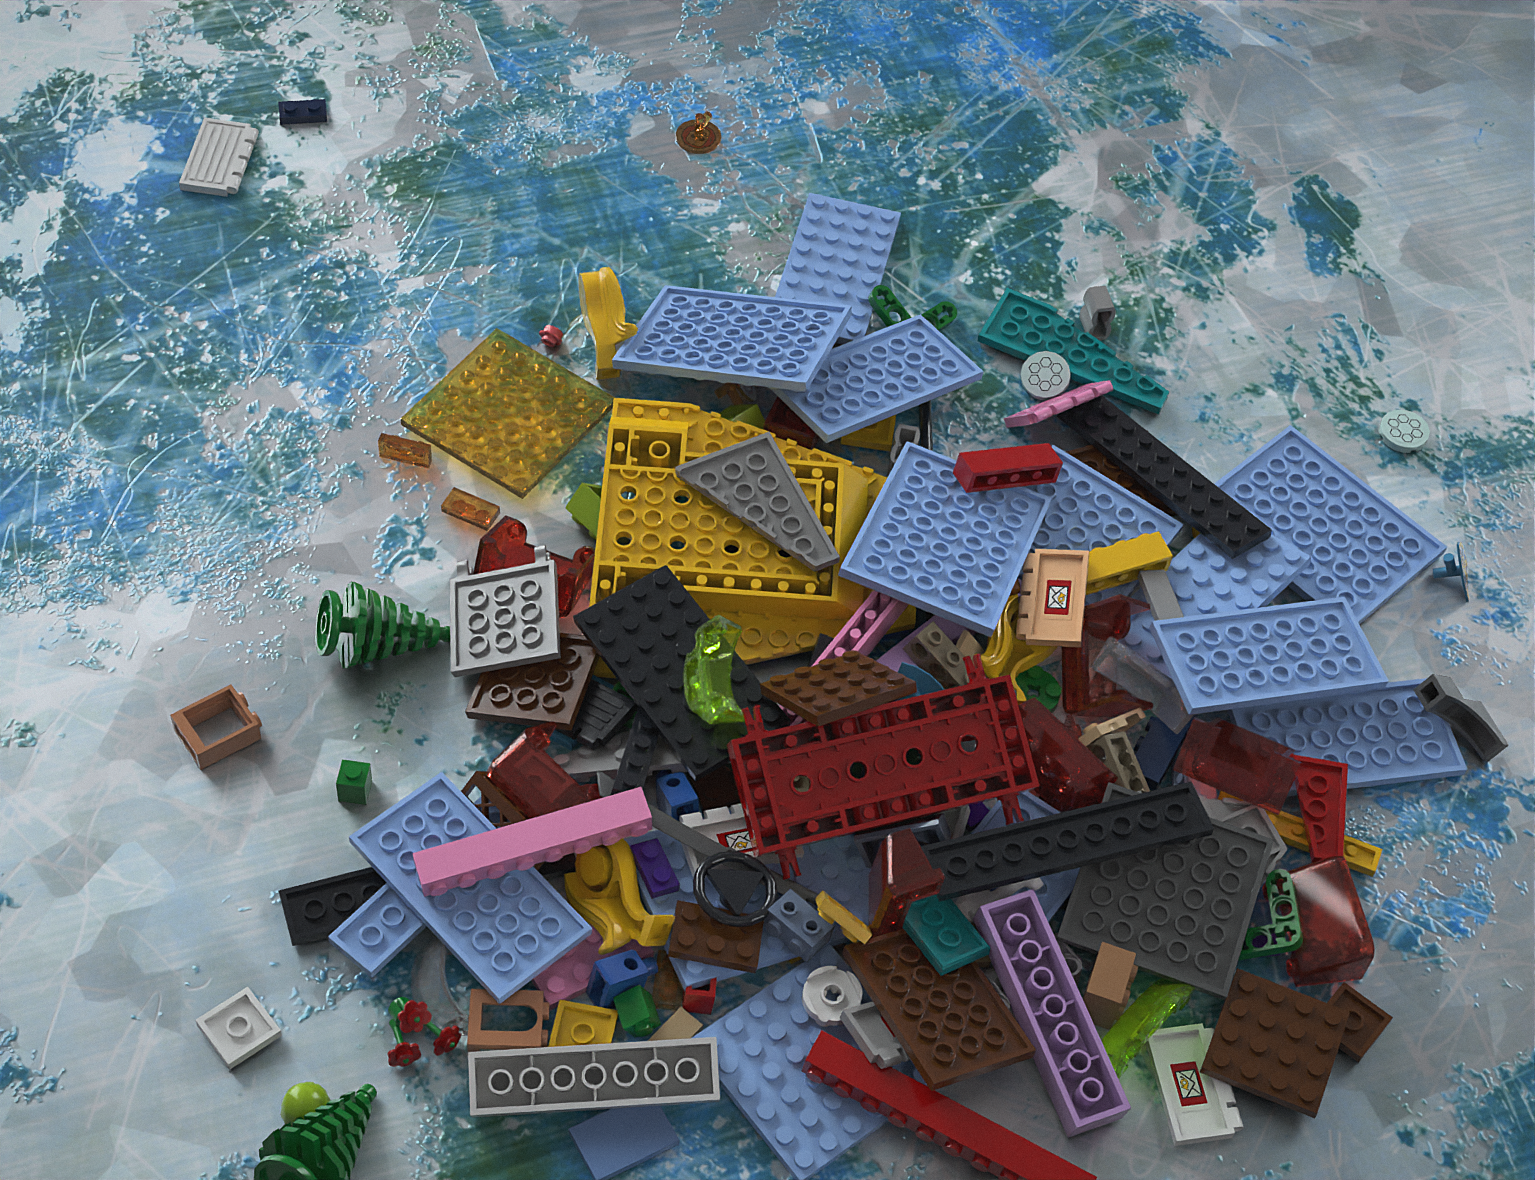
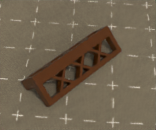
[461,771,545,871]

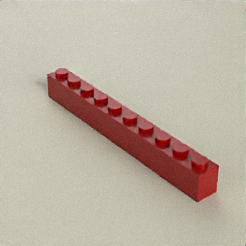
[801,1030,1097,1180]

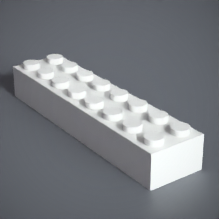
[468,1037,720,1118]

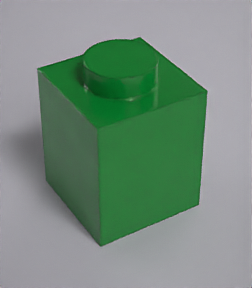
[336,759,372,805]
[613,985,661,1038]

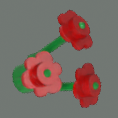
[388,997,461,1067]

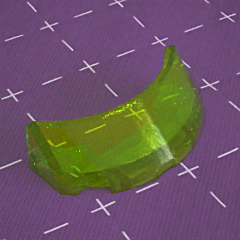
[683,614,745,724]
[1101,978,1196,1079]

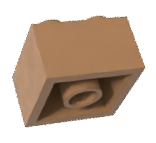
[1083,942,1138,1030]

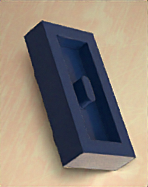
[278,99,327,125]

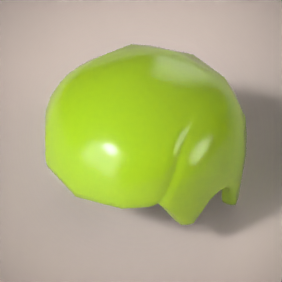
[280,1082,330,1127]

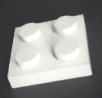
[195,987,282,1070]

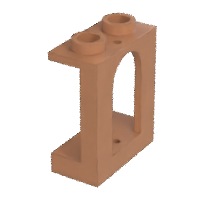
[467,989,550,1052]

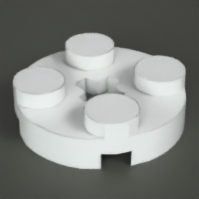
[802,966,863,1027]

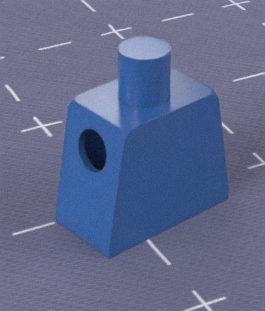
[655,770,699,822]
[586,950,658,1009]

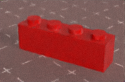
[953,443,1063,493]

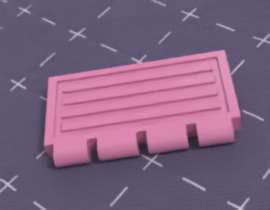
[1004,380,1113,428]

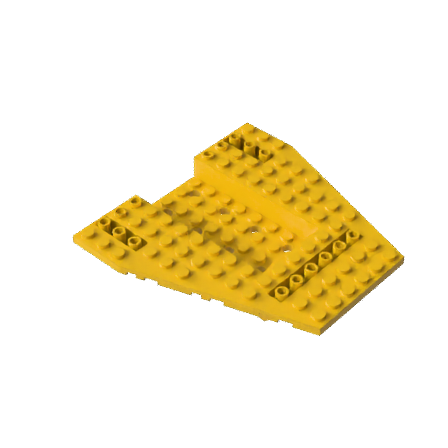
[589,398,916,678]

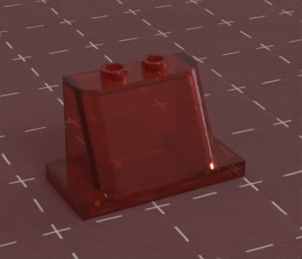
[1173,717,1301,815]
[868,828,945,938]

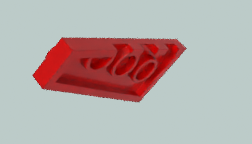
[1290,754,1348,867]

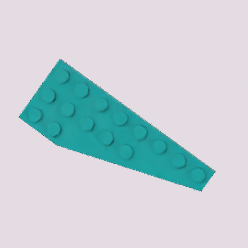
[977,288,1169,415]

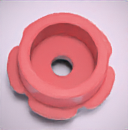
[539,325,563,347]

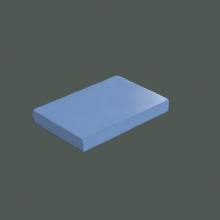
[569,1106,680,1180]

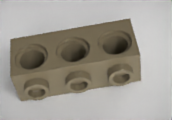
[902,621,969,690]
[1085,731,1150,794]

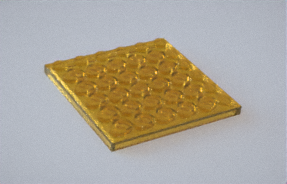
[400,328,615,499]

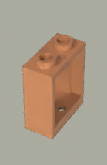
[170,684,262,770]

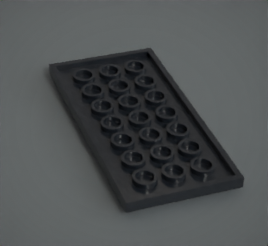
[573,565,790,782]

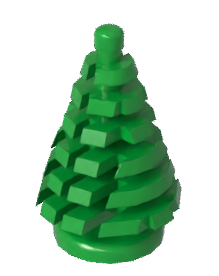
[315,581,450,669]
[254,1083,377,1180]

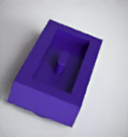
[630,838,680,899]

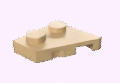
[1076,707,1146,750]

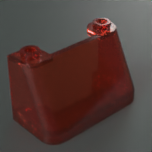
[473,515,595,618]
[1262,856,1375,987]

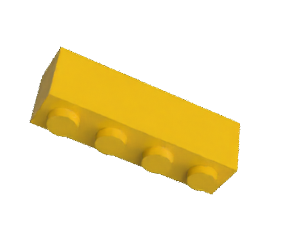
[1086,531,1173,595]

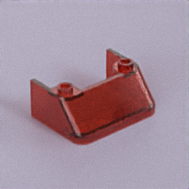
[1062,594,1153,717]
[486,721,603,819]

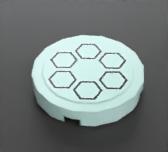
[1021,351,1070,401]
[1378,410,1430,453]

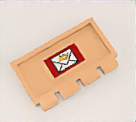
[1016,549,1089,647]

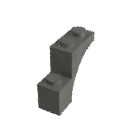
[1414,674,1509,761]

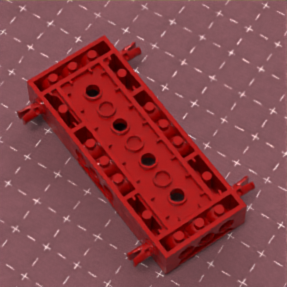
[727,653,1039,880]

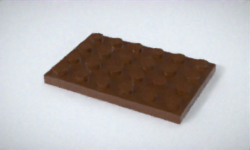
[842,929,1036,1091]

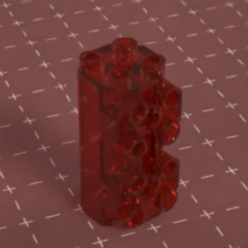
[1018,697,1118,813]

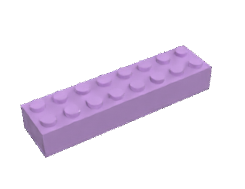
[973,889,1131,1138]

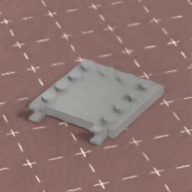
[450,545,561,677]

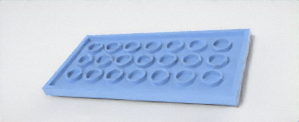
[775,193,901,345]
[771,314,984,443]
[1093,533,1311,689]
[1149,597,1389,715]
[1228,678,1467,800]
[349,772,592,1004]

